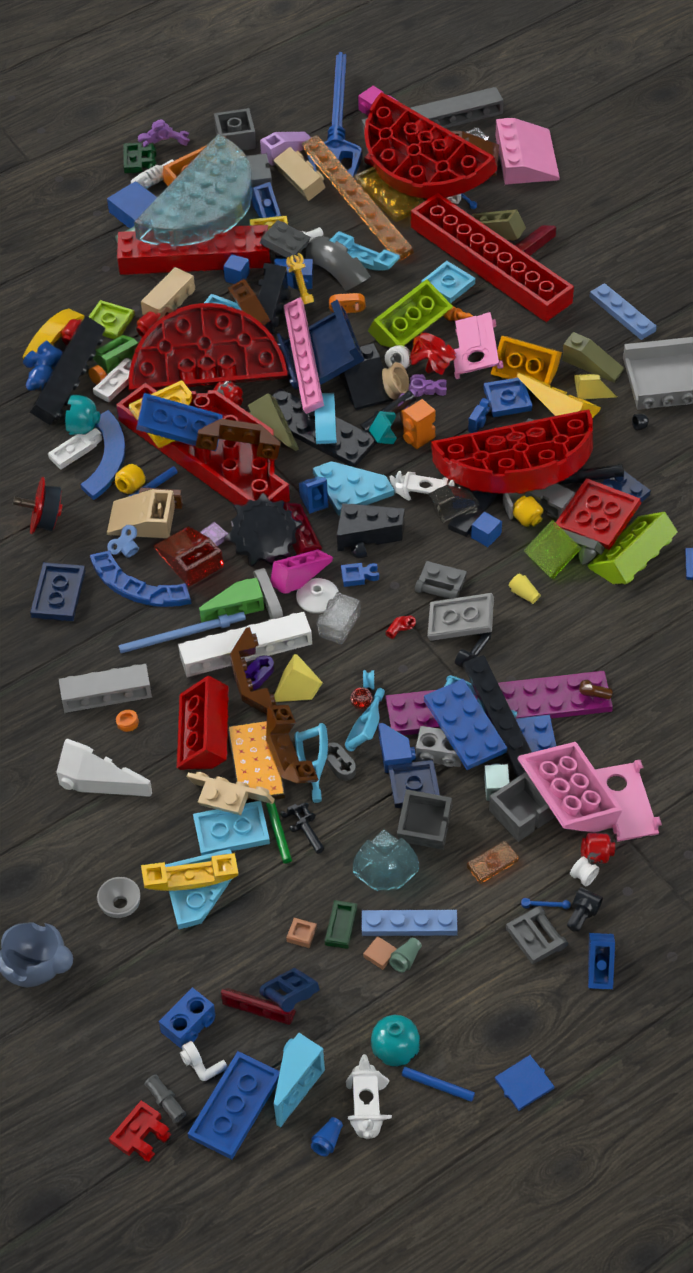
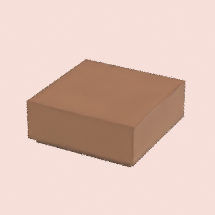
[286,918,317,948]
[363,936,397,970]

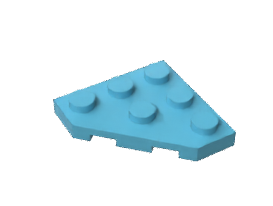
[313,461,394,516]
[165,849,233,929]

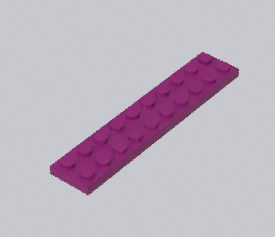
[386,671,613,735]

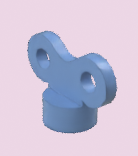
[107,525,139,558]

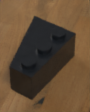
[256,263,291,334]
[337,503,405,551]

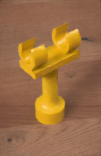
[286,253,314,305]

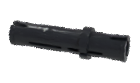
[360,390,416,433]
[562,464,624,485]

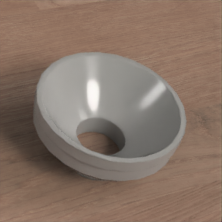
[97,877,141,918]

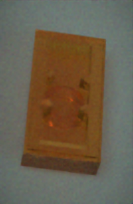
[467,841,519,884]

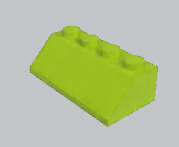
[368,279,453,348]
[587,512,678,584]

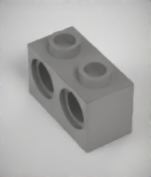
[416,726,461,767]

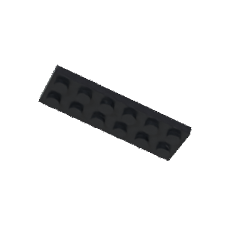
[272,388,377,467]

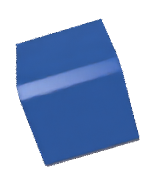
[223,254,250,284]
[471,512,502,547]

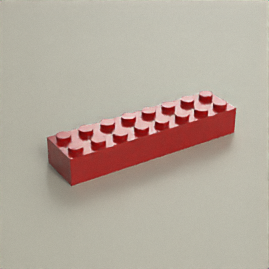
[117,225,270,275]

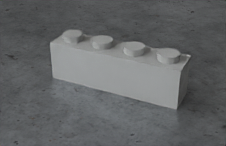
[59,664,152,713]

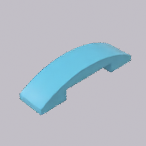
[329,231,400,270]
[315,393,336,444]

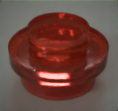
[350,687,372,709]

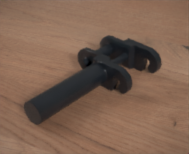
[280,803,324,854]

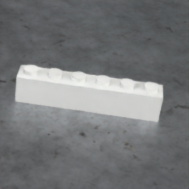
[178,612,312,677]

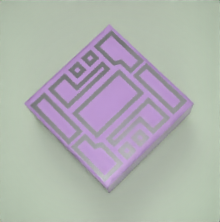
[199,522,228,549]

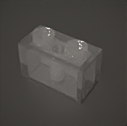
[316,592,361,645]

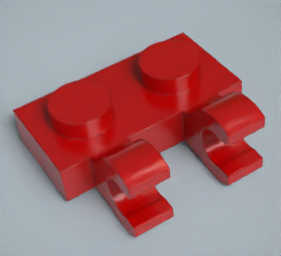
[109,1100,171,1162]

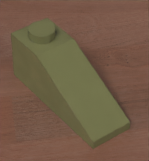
[471,209,526,241]
[562,332,624,383]
[248,393,299,451]

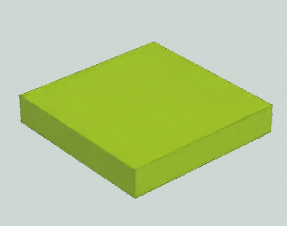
[89,300,135,339]

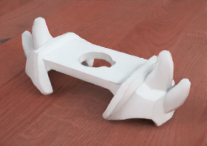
[390,471,461,505]
[346,1054,392,1139]

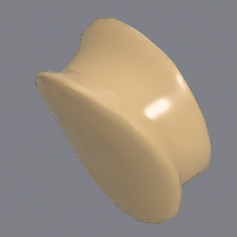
[382,362,409,400]

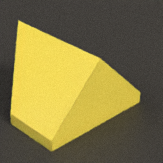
[574,374,617,399]
[274,654,323,702]

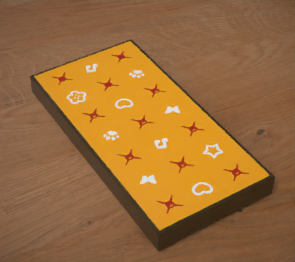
[228,721,285,803]

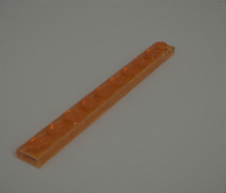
[301,135,414,262]

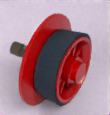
[13,477,62,534]

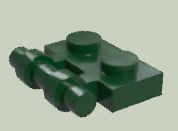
[123,142,157,173]

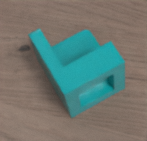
[369,411,397,444]

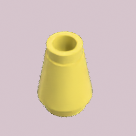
[509,573,541,604]

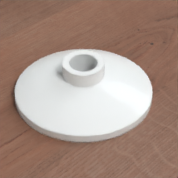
[296,578,339,613]

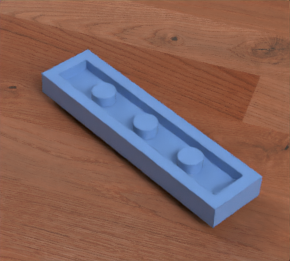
[590,283,656,340]
[362,910,457,936]

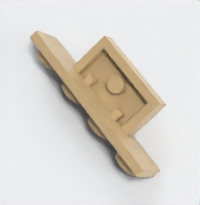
[187,772,275,815]

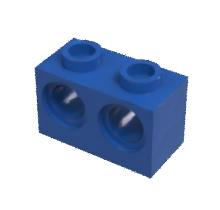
[159,987,216,1049]

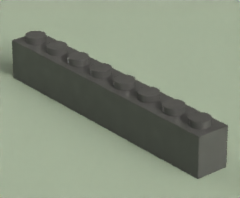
[361,87,504,139]

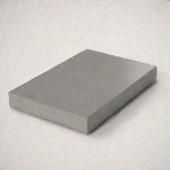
[427,593,494,641]

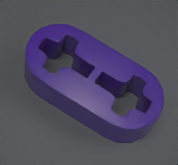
[244,655,274,691]

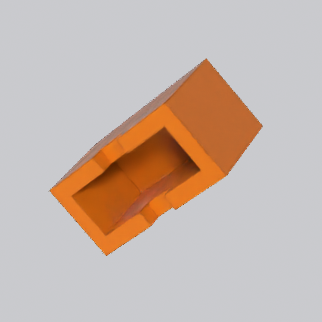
[403,399,436,449]

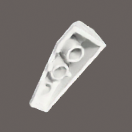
[57,739,152,797]

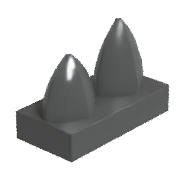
[559,529,605,565]

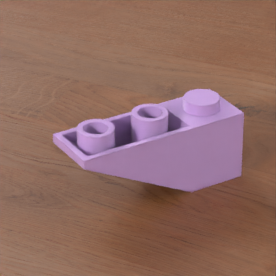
[260,132,316,166]

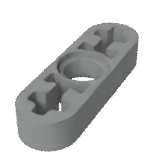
[254,568,283,619]

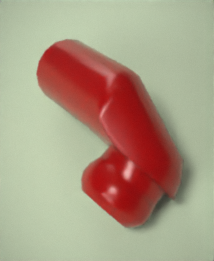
[385,615,416,639]

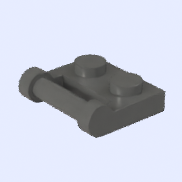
[415,561,467,599]
[506,906,569,965]

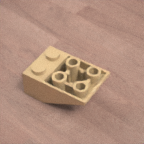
[107,489,175,539]

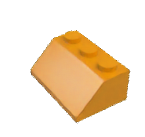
[491,336,562,385]

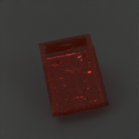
[154,526,224,587]

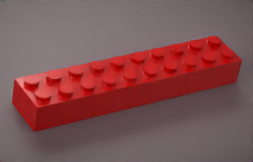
[411,193,574,322]

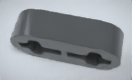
[325,742,356,781]

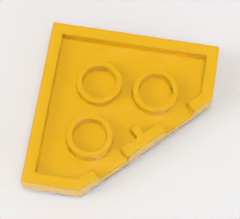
[129,380,192,448]

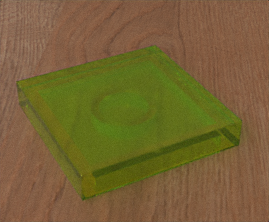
[524,520,582,579]

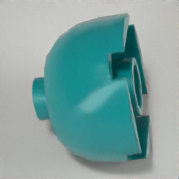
[65,395,100,435]
[371,1015,420,1066]

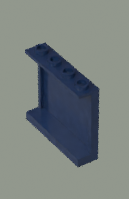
[277,299,364,391]

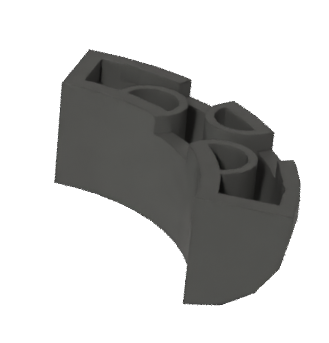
[306,236,371,291]

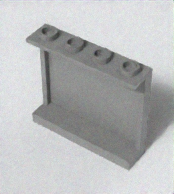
[623,337,693,410]

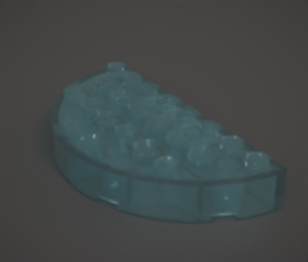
[134,134,253,246]

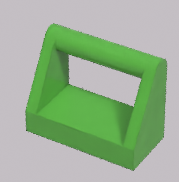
[93,335,138,374]

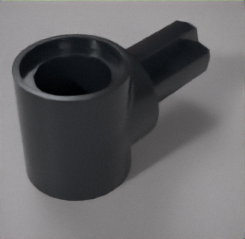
[567,887,603,932]

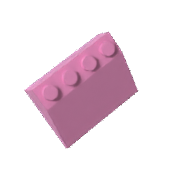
[496,118,560,185]
[518,742,622,832]

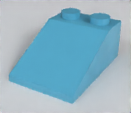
[274,1033,325,1127]

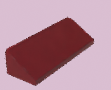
[515,225,556,256]
[283,502,322,555]
[221,988,296,1025]

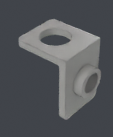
[503,492,526,520]

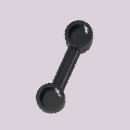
[455,632,492,668]

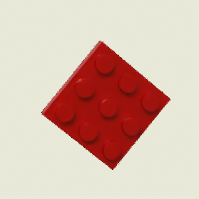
[554,478,641,550]

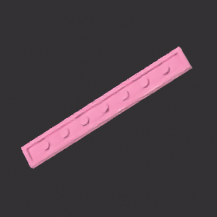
[283,297,324,414]

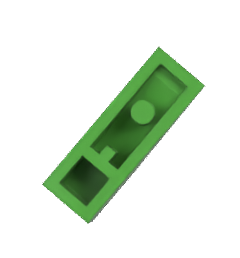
[199,578,264,623]

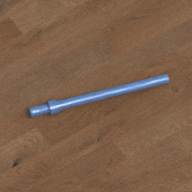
[119,612,246,653]

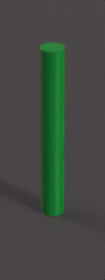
[266,802,292,864]

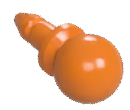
[444,306,473,321]

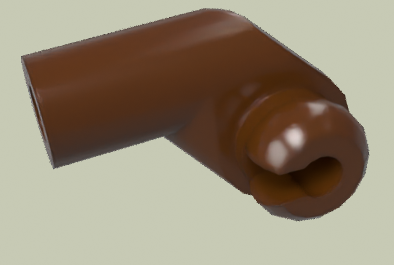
[579,680,612,700]

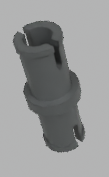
[144,1074,187,1123]

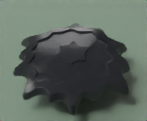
[224,493,303,567]

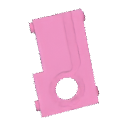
[454,312,504,379]
[595,760,662,842]

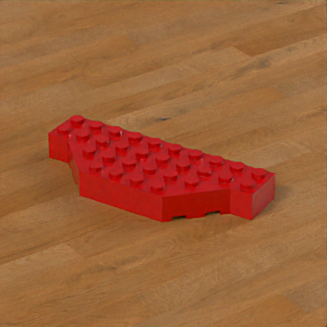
[116,383,290,505]

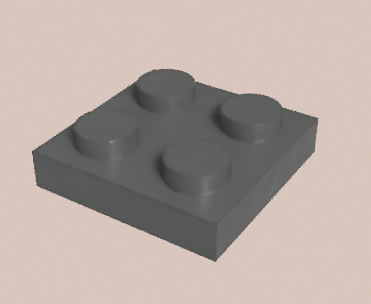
[260,220,311,260]

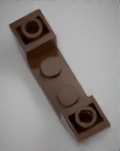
[228,279,270,325]
[195,419,281,459]
[230,627,276,715]
[266,705,319,783]

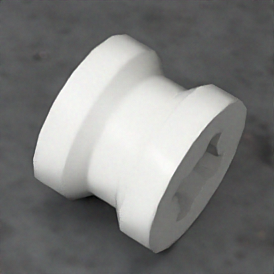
[570,856,599,886]

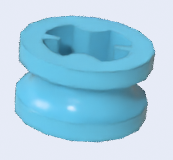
[363,670,374,690]

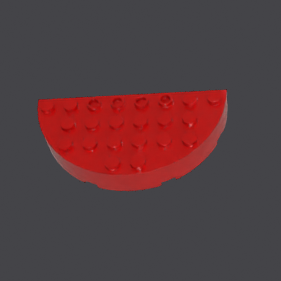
[364,92,497,199]
[129,303,288,392]
[431,409,593,494]

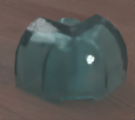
[353,829,419,891]

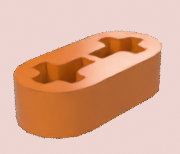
[329,293,366,313]

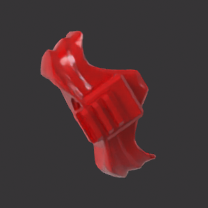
[410,333,456,375]

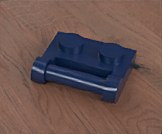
[260,968,320,1012]

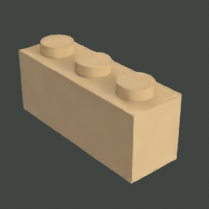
[273,147,326,201]
[141,267,195,315]

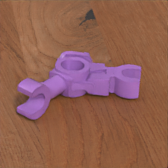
[138,119,189,147]
[398,374,447,409]

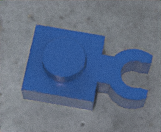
[468,398,490,433]
[341,563,379,587]

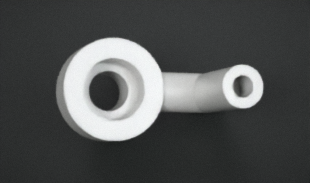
[180,1041,228,1081]

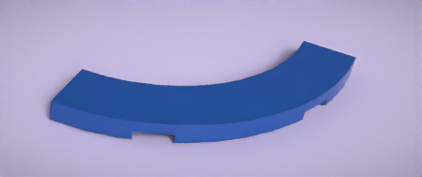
[80,410,126,500]
[90,550,191,607]

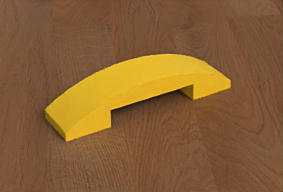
[23,309,85,359]
[141,853,238,891]

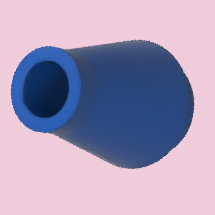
[311,1117,343,1157]

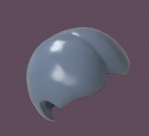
[0,922,73,988]

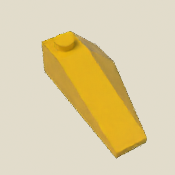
[517,373,601,418]

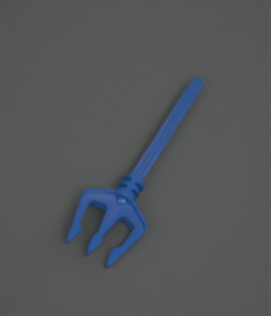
[308,52,363,186]

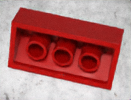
[177,675,229,770]

